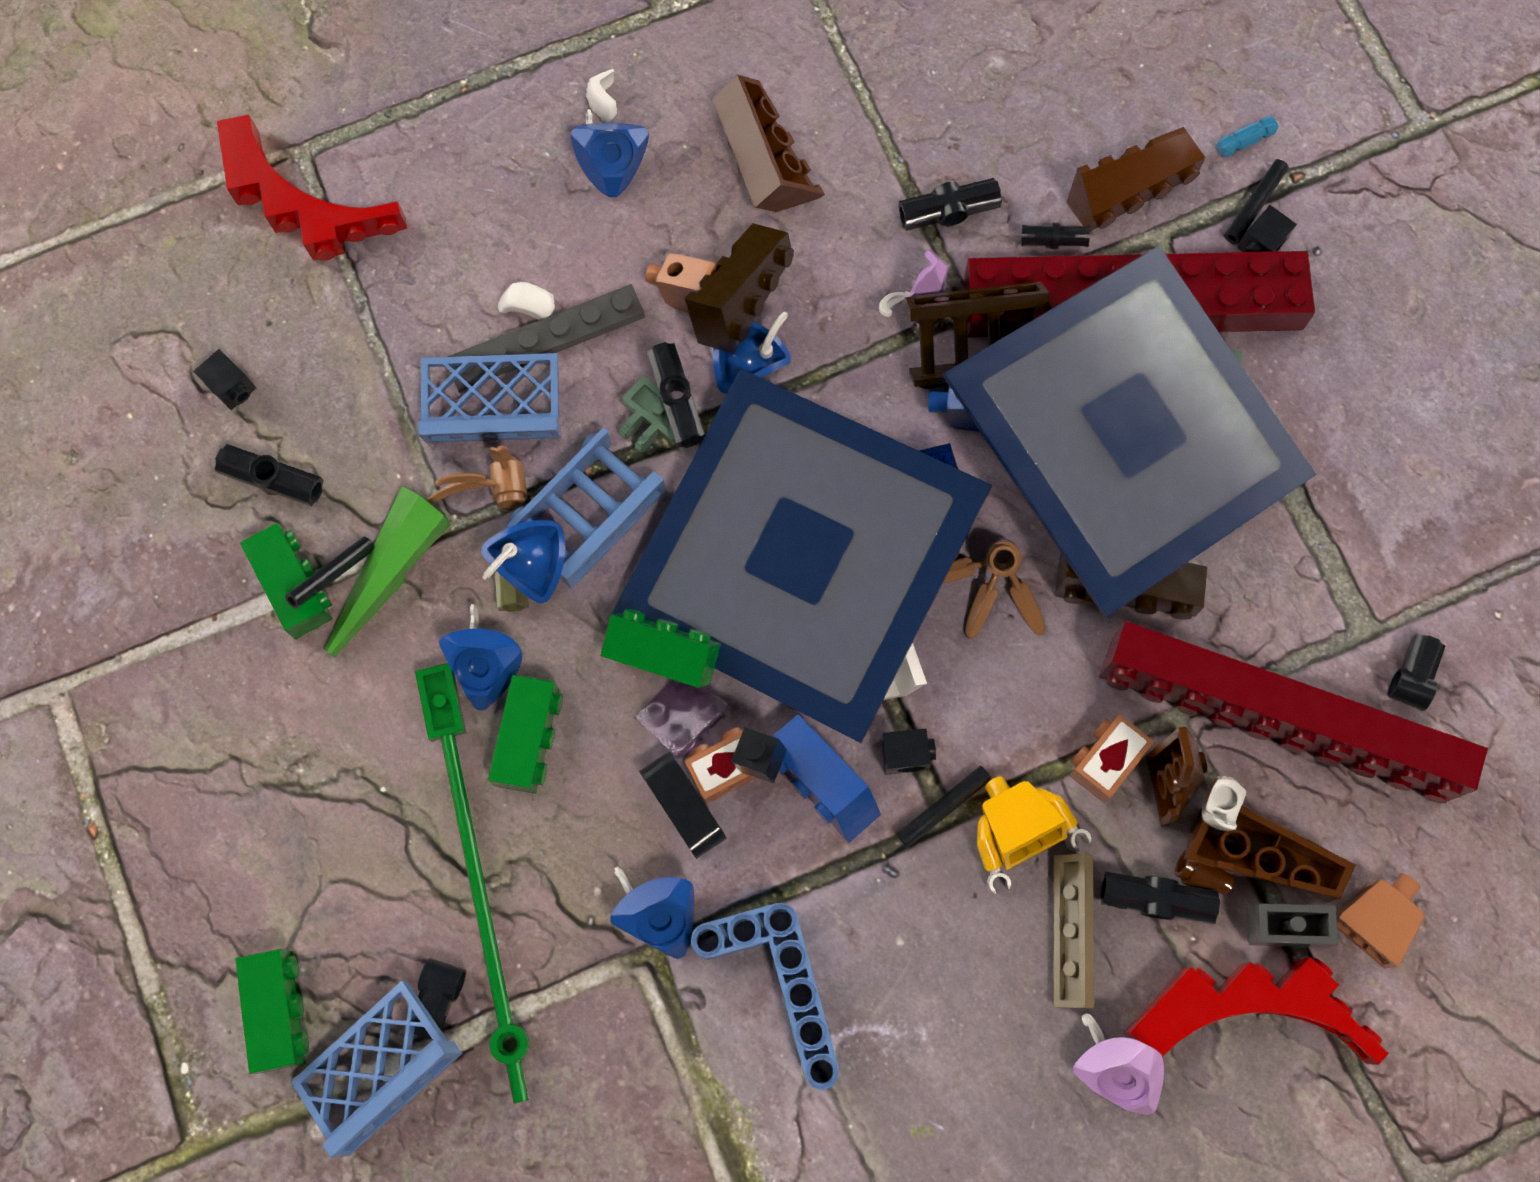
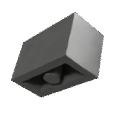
[1247,904,1338,947]

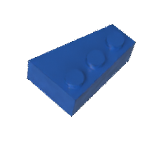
[772,714,881,843]

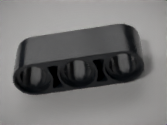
[639,751,727,859]

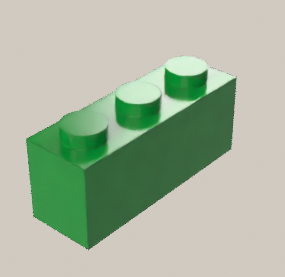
[240,522,333,640]
[600,609,721,688]
[488,675,563,794]
[235,949,309,1074]

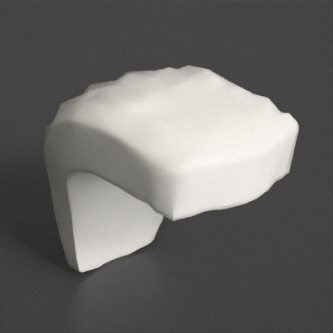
[586,69,617,123]
[498,282,555,320]
[1202,776,1247,831]

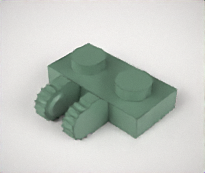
[619,375,675,452]

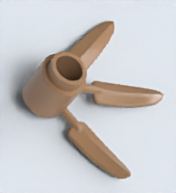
[428,445,527,510]
[943,539,1045,638]

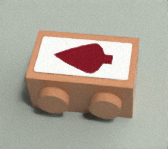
[1069,714,1155,803]
[684,727,757,805]

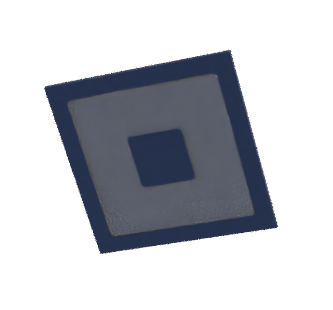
[942,246,1316,618]
[611,369,992,743]

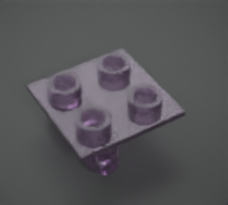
[634,680,729,760]

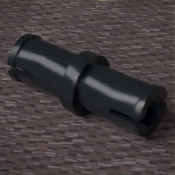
[1021,222,1090,250]

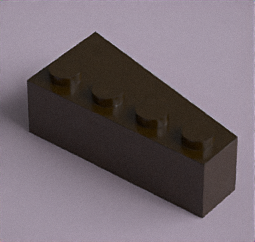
[685,223,794,354]
[1055,553,1207,620]

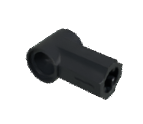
[1387,634,1446,711]
[414,958,466,1040]

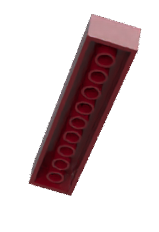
[964,251,1315,338]
[1099,621,1488,803]

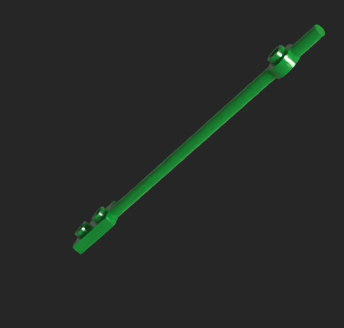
[415,663,530,1104]

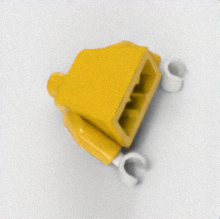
[977,776,1091,894]

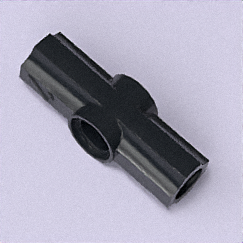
[898,178,1002,231]
[646,342,705,448]
[214,444,324,507]
[1100,872,1220,925]

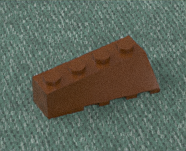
[712,74,825,212]
[1067,127,1206,231]
[1184,806,1356,902]

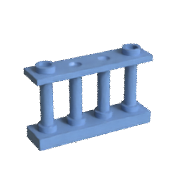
[506,428,666,589]

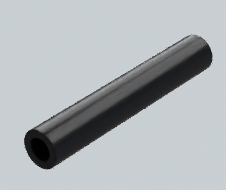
[1224,159,1289,244]
[285,537,374,609]
[896,766,992,848]

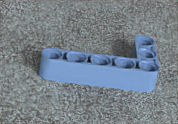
[691,903,839,1090]

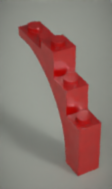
[217,114,408,261]
[1122,957,1389,1065]

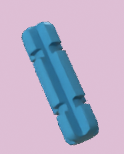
[1216,116,1279,157]

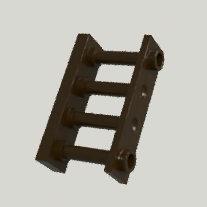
[905,282,1049,389]

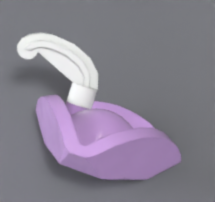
[879,249,949,328]
[1073,1013,1164,1115]

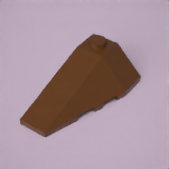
[1146,726,1207,827]

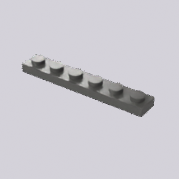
[448,284,645,391]

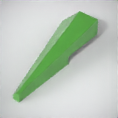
[324,486,451,658]

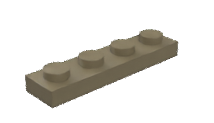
[1054,854,1094,1009]

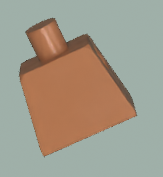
[645,253,717,313]
[1336,873,1425,969]

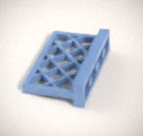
[418,353,561,443]
[291,981,463,1158]

